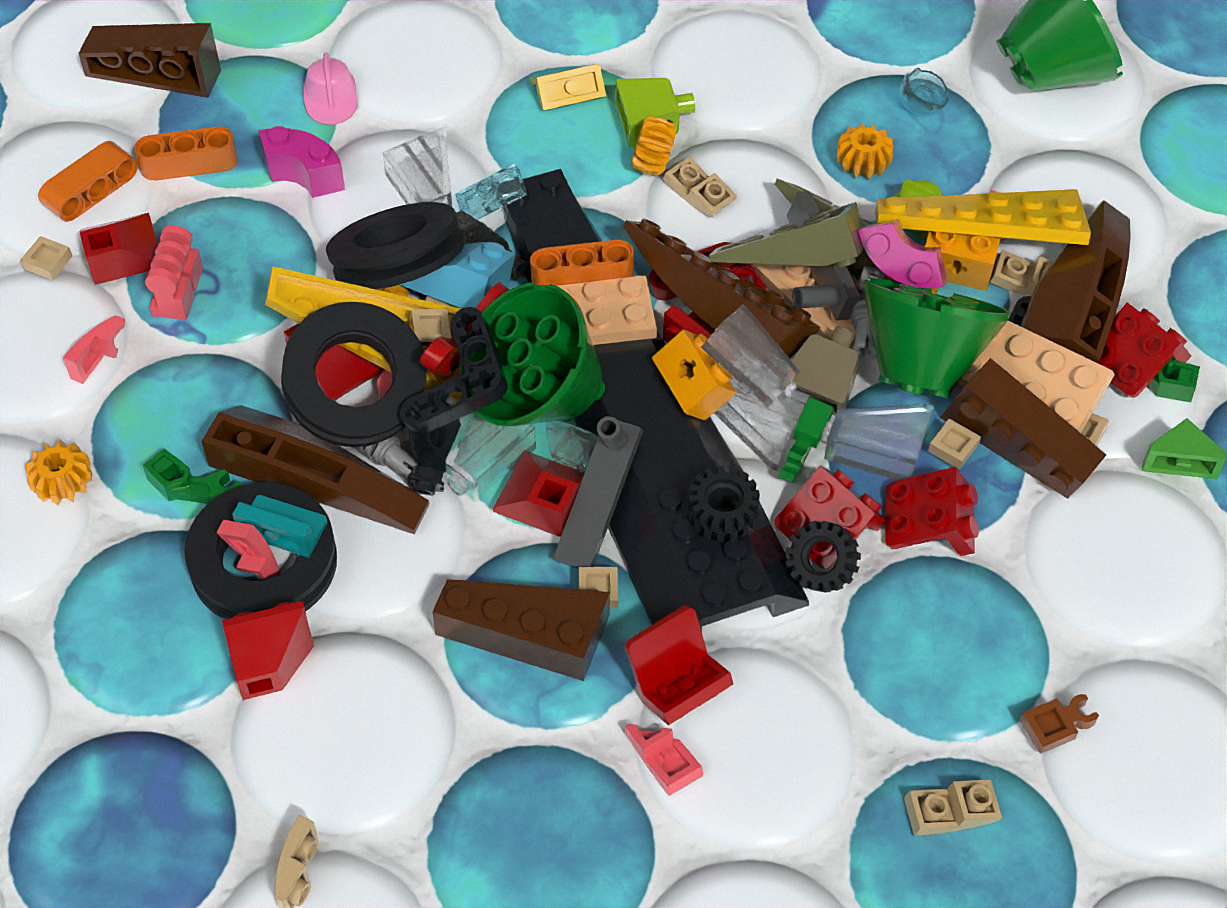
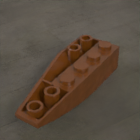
[1021,200,1131,362]
[623,218,821,364]
[202,405,430,535]

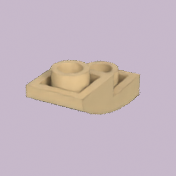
[663,156,737,217]
[989,249,1053,296]
[904,780,1002,836]
[275,814,319,908]

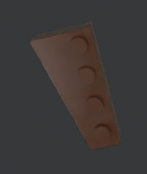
[940,358,1107,499]
[432,579,610,681]

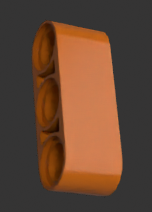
[134,127,238,181]
[38,141,138,222]
[530,240,634,286]

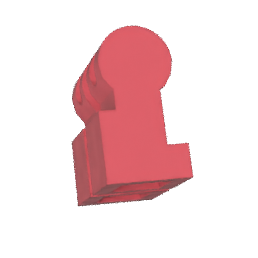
[145,225,203,320]

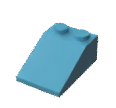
[400,242,515,308]

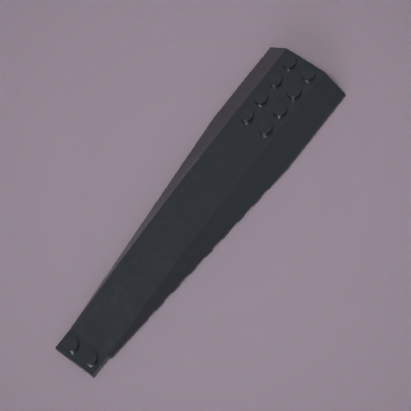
[497,169,809,632]

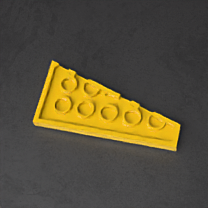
[875,189,1091,245]
[265,266,473,416]

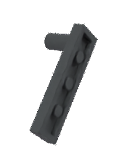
[786,191,861,321]
[553,416,643,569]

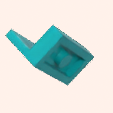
[232,495,327,558]

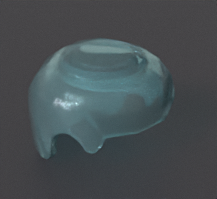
[900,68,949,117]

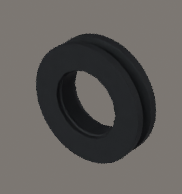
[326,202,465,289]
[281,302,427,447]
[185,482,337,620]

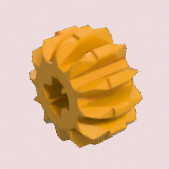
[631,116,676,176]
[836,123,894,180]
[25,439,93,506]

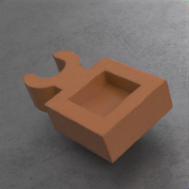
[1020,694,1099,754]

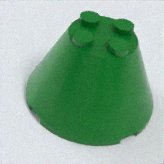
[996,0,1123,92]
[863,278,1010,398]
[459,282,605,427]

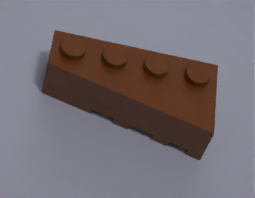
[78,23,221,98]

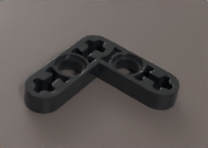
[400,307,508,434]

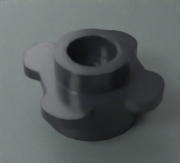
[407,466,444,496]

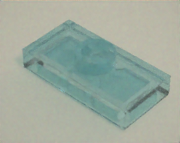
[455,163,527,225]

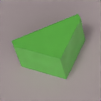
[1142,418,1227,479]

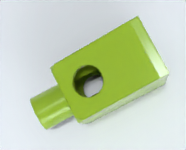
[615,78,695,148]

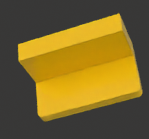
[530,64,606,110]

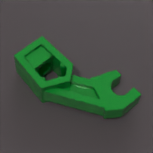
[1148,359,1200,402]
[778,397,835,483]
[143,448,242,504]

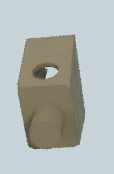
[779,326,859,419]

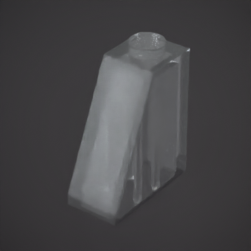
[382,127,452,206]
[701,304,800,407]
[714,363,810,471]
[821,404,934,480]
[445,412,536,503]

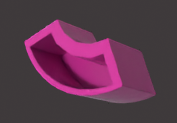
[258,126,345,198]
[858,219,947,288]

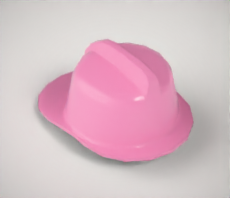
[303,52,357,125]

